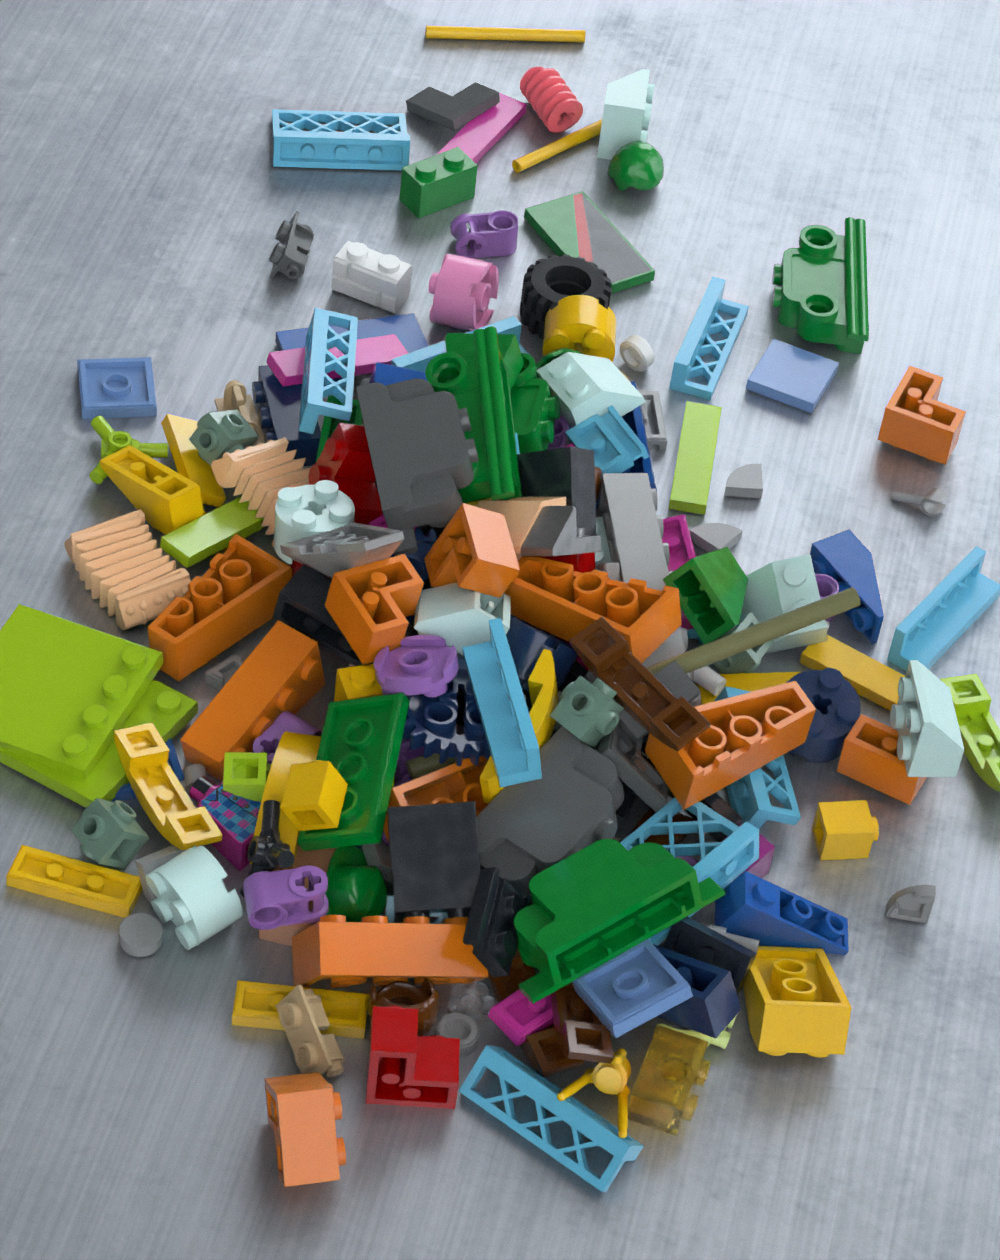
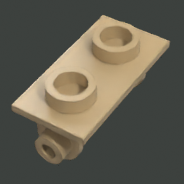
[214,380,265,447]
[276,985,345,1077]

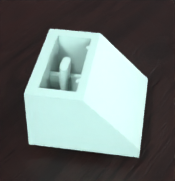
[597,69,655,160]
[414,582,511,659]
[890,660,964,777]

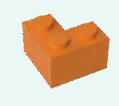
[877,366,966,465]
[424,503,520,598]
[324,554,424,665]
[837,714,927,805]
[264,1072,346,1187]

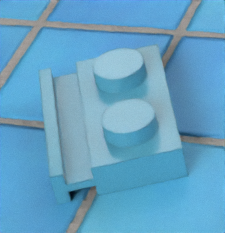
[565,405,649,478]

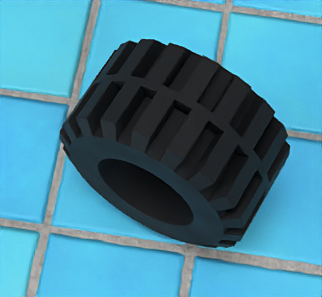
[520,255,612,340]

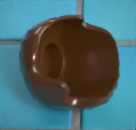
[368,978,439,1036]

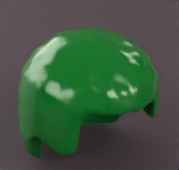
[607,141,664,191]

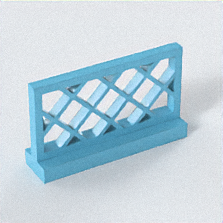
[272,109,410,171]
[620,797,759,946]

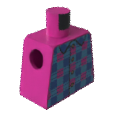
[189,776,261,871]

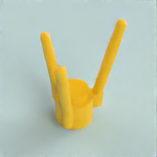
[557,1048,631,1139]

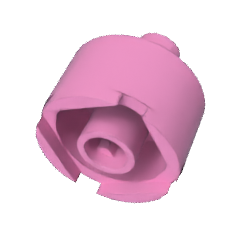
[429,254,499,331]

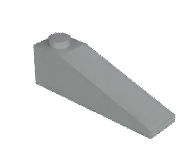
[280,522,405,580]

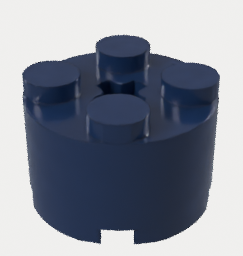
[506,614,578,693]
[786,668,861,763]

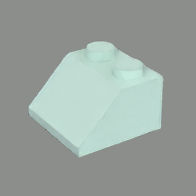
[537,352,645,428]
[741,554,827,654]

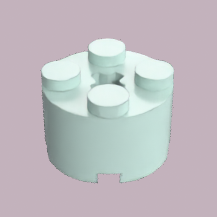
[274,480,355,565]
[145,845,243,950]

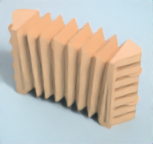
[211,438,311,547]
[64,509,191,630]

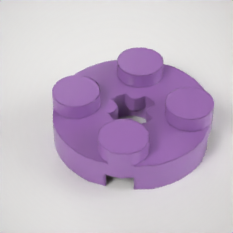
[374,635,459,697]

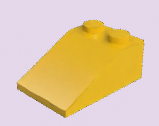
[743,946,852,1058]

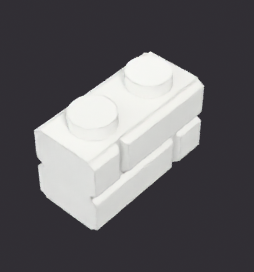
[331,241,413,313]

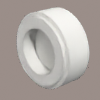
[619,335,655,372]

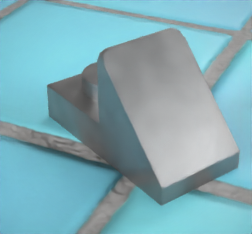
[521,506,601,556]

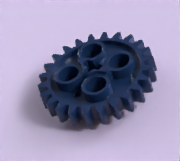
[402,658,529,766]

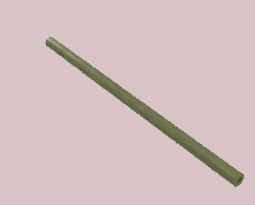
[406,587,860,780]

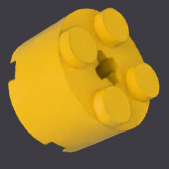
[543,295,617,362]

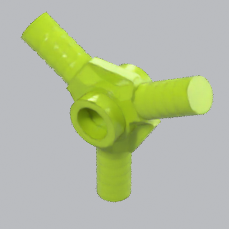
[89,416,168,484]

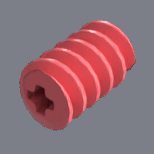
[520,66,583,133]

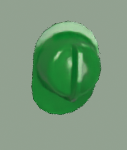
[325,846,388,922]

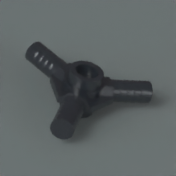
[240,800,294,897]

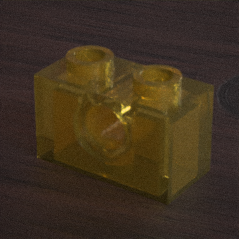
[628,1025,712,1136]

